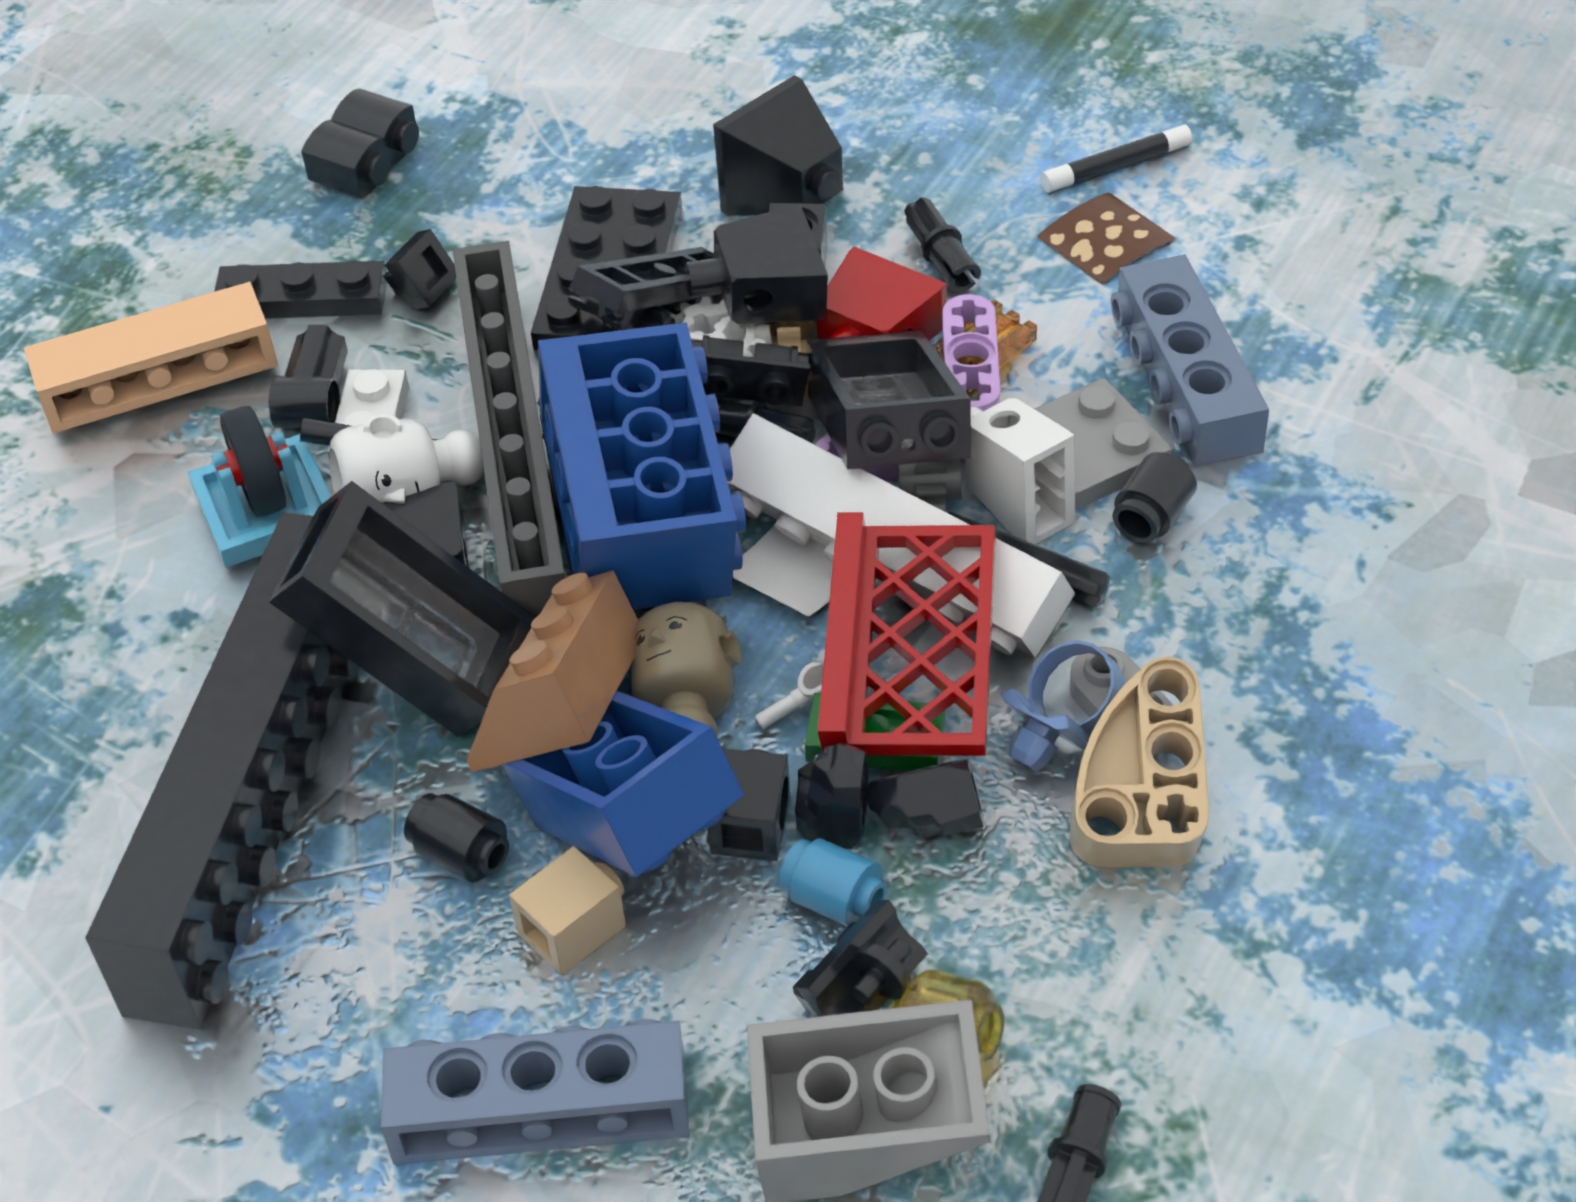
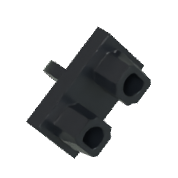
[793,900,928,1017]

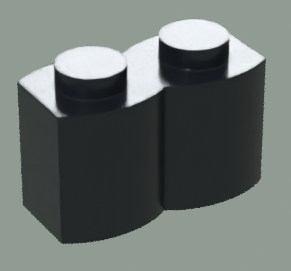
[301,88,419,198]

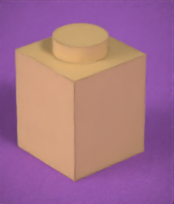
[509,846,626,976]

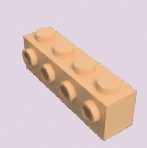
[24,282,278,434]

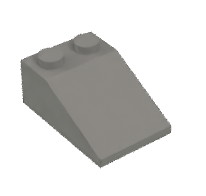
[747,999,990,1202]

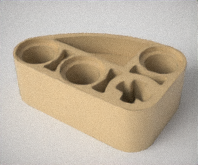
[1070,656,1209,868]

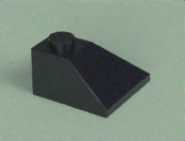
[713,75,843,216]

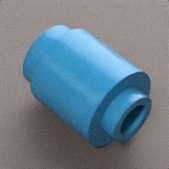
[779,838,888,927]

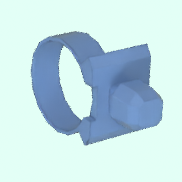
[1001,640,1125,772]

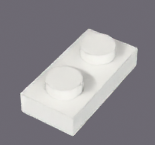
[327,369,409,456]

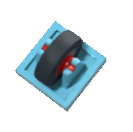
[187,406,332,568]

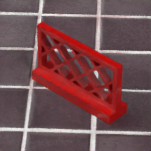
[818,512,996,756]

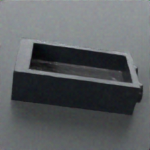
[806,330,971,470]
[268,481,535,737]

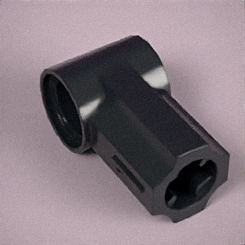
[269,325,348,429]

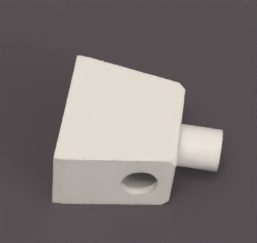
[965,398,1075,544]

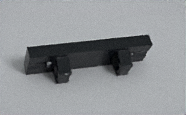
[571,247,721,331]

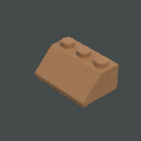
[466,570,639,772]

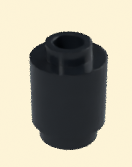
[1112,452,1197,543]
[404,793,509,883]

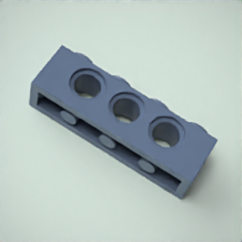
[1111,254,1269,467]
[381,1019,690,1165]

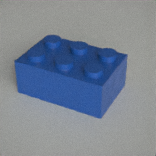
[502,691,745,877]

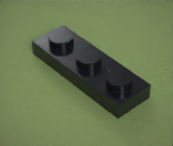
[214,260,387,318]

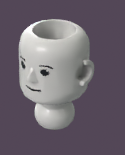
[329,414,484,504]

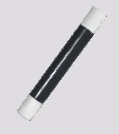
[1040,124,1193,193]

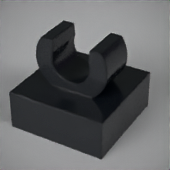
[383,229,457,310]

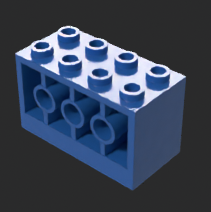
[538,322,746,610]

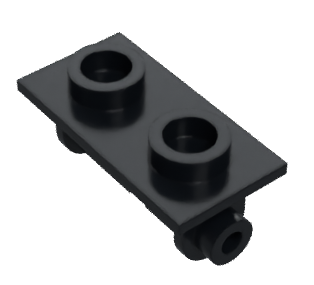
[691,335,810,406]

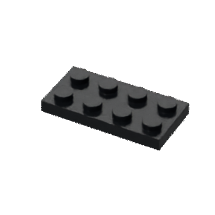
[531,186,682,350]

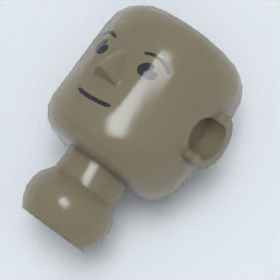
[628,602,743,737]

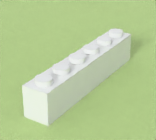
[727,413,1075,658]

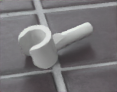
[755,662,824,730]

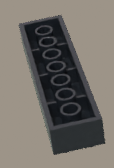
[85,512,381,1030]

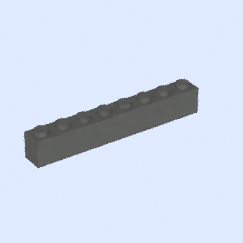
[452,240,565,630]

